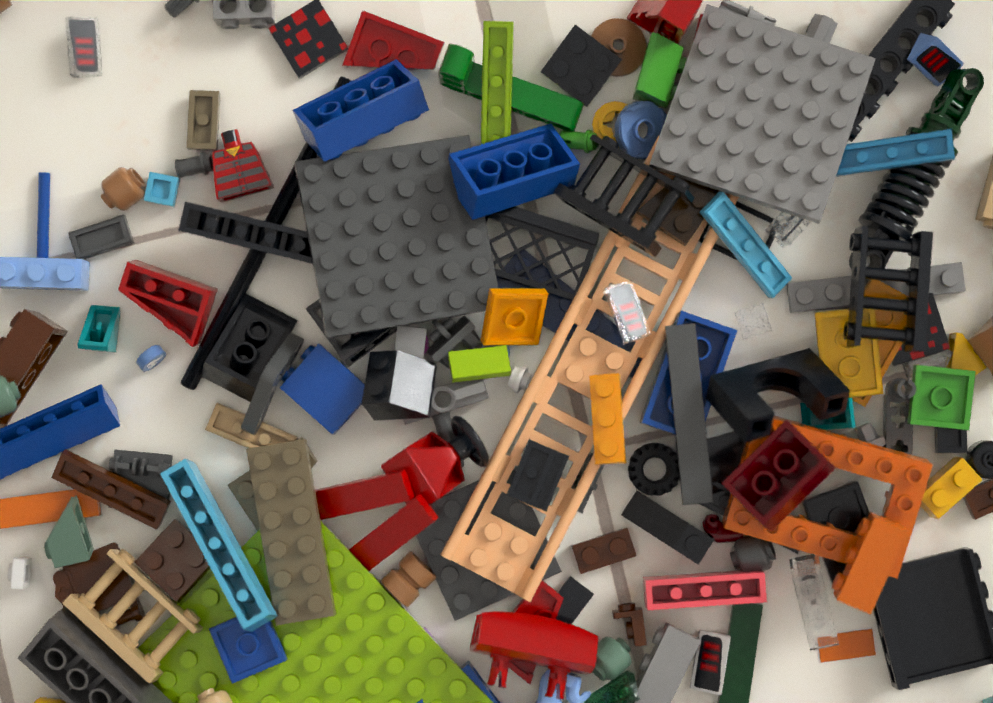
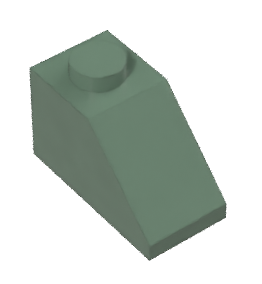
[44,496,94,568]

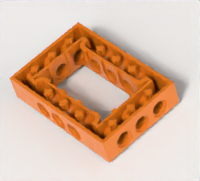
[722,415,933,579]

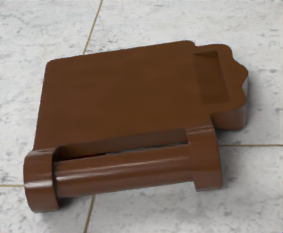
[53,543,145,627]

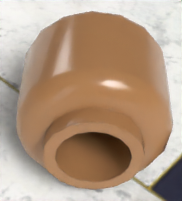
[101,167,146,211]

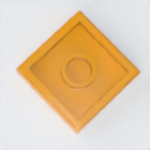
[480,288,549,345]

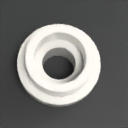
[508,365,532,393]

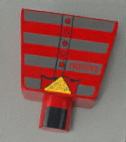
[212,129,274,203]

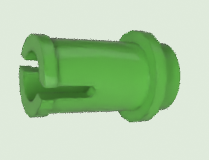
[560,130,598,153]

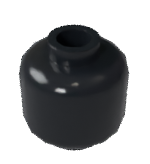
[965,440,993,479]

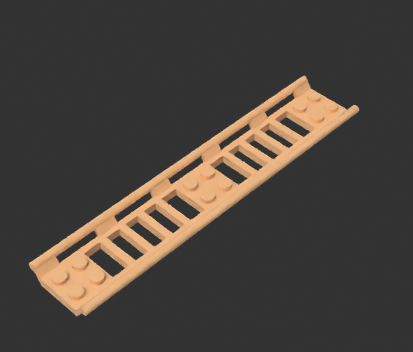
[441,135,739,602]

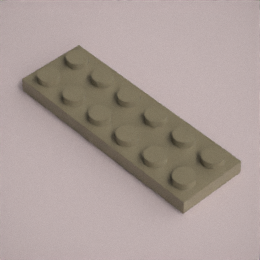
[246,439,336,625]

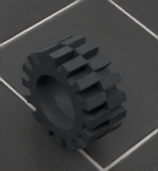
[628,443,680,496]

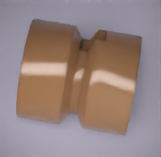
[381,551,437,607]

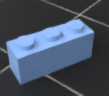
[0,257,90,291]

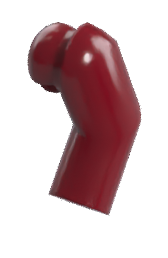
[702,514,743,543]

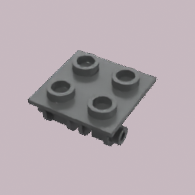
[108,449,173,508]

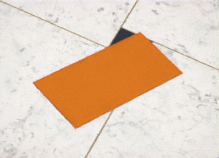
[817,629,876,663]

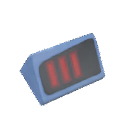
[907,33,964,87]

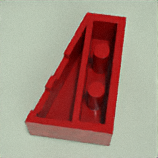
[626,0,703,44]
[118,260,218,347]

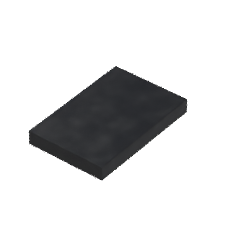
[802,481,869,584]

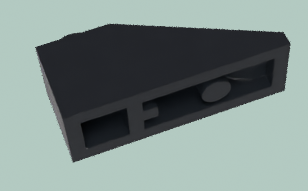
[621,490,714,565]

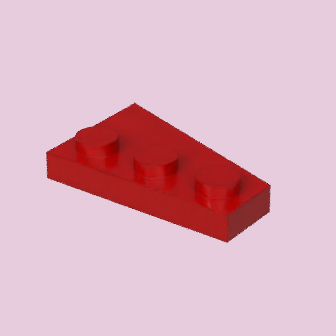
[342,10,445,70]
[509,580,564,684]

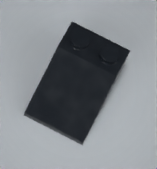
[201,294,298,402]

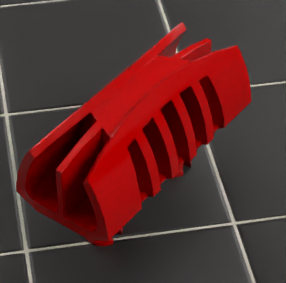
[470,611,598,700]

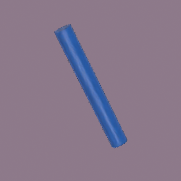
[37,172,51,258]

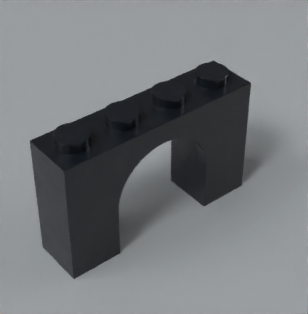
[706,348,850,443]

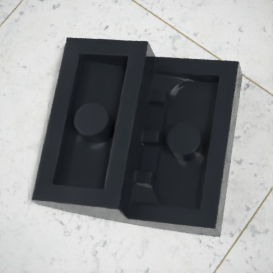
[707,431,745,495]

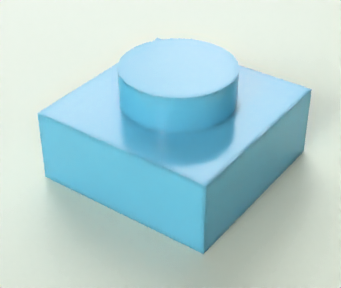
[144,172,180,207]

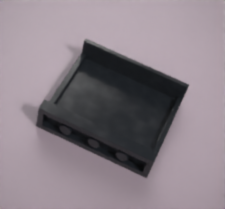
[873,547,993,690]

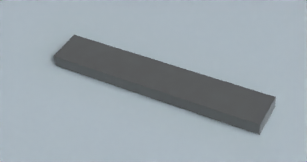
[665,323,713,505]

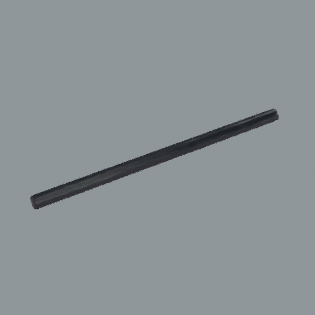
[181,76,351,390]

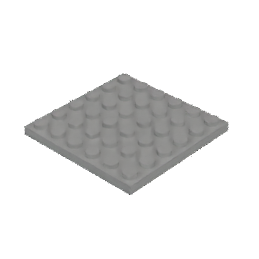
[649,4,876,224]

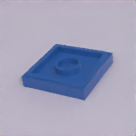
[209,617,288,684]

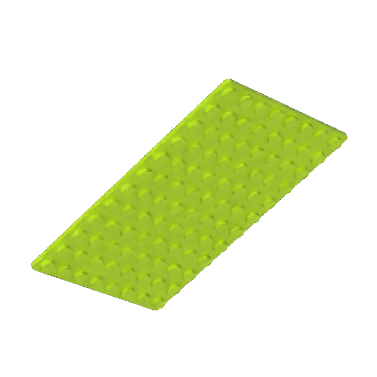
[138,520,493,703]

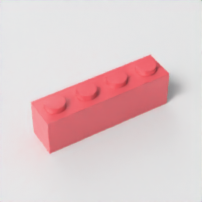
[643,570,767,610]

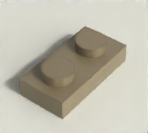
[187,90,220,151]

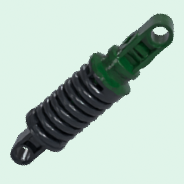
[849,68,984,270]

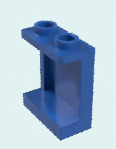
[279,344,365,435]

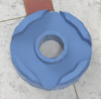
[615,101,667,159]

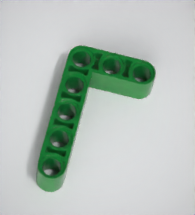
[438,44,584,132]

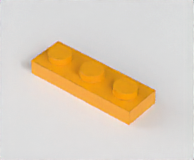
[589,373,626,465]

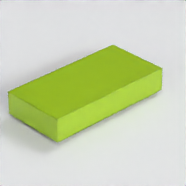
[448,345,511,383]

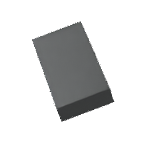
[68,215,134,259]

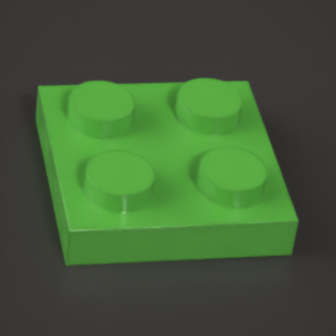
[907,365,976,430]

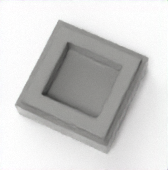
[394,326,427,358]

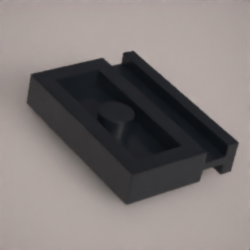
[506,440,569,512]

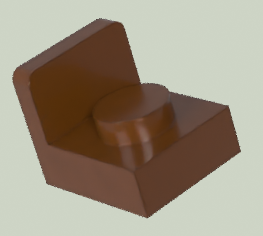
[612,603,647,647]

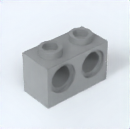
[213,0,275,29]

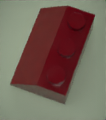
[722,419,836,532]

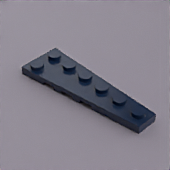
[496,250,642,379]

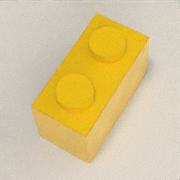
[920,457,983,519]

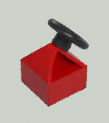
[380,416,489,505]

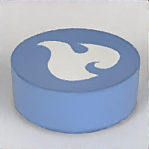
[136,345,166,372]

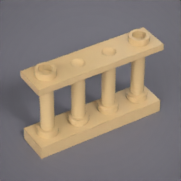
[62,549,203,684]

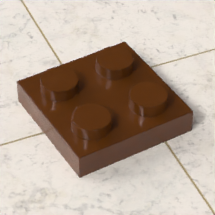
[135,519,210,603]

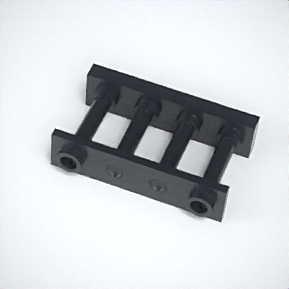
[554,134,695,258]
[843,226,933,353]

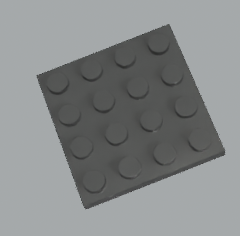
[416,469,562,621]

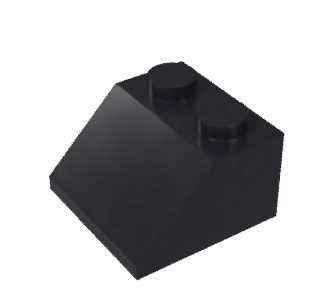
[362,350,437,421]

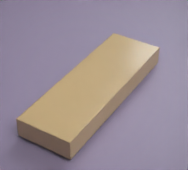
[205,403,298,448]

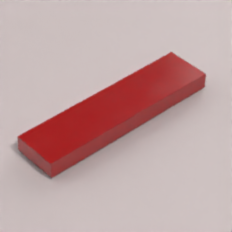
[315,469,415,520]
[349,494,439,571]

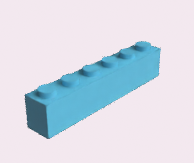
[160,458,278,631]

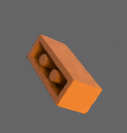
[832,512,908,614]

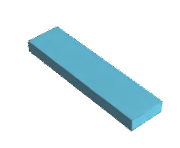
[700,192,792,298]

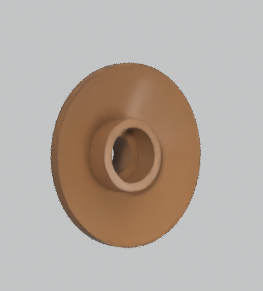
[591,18,647,77]

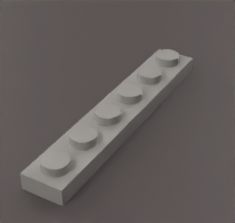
[786,262,966,313]

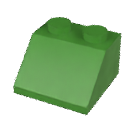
[632,32,687,109]

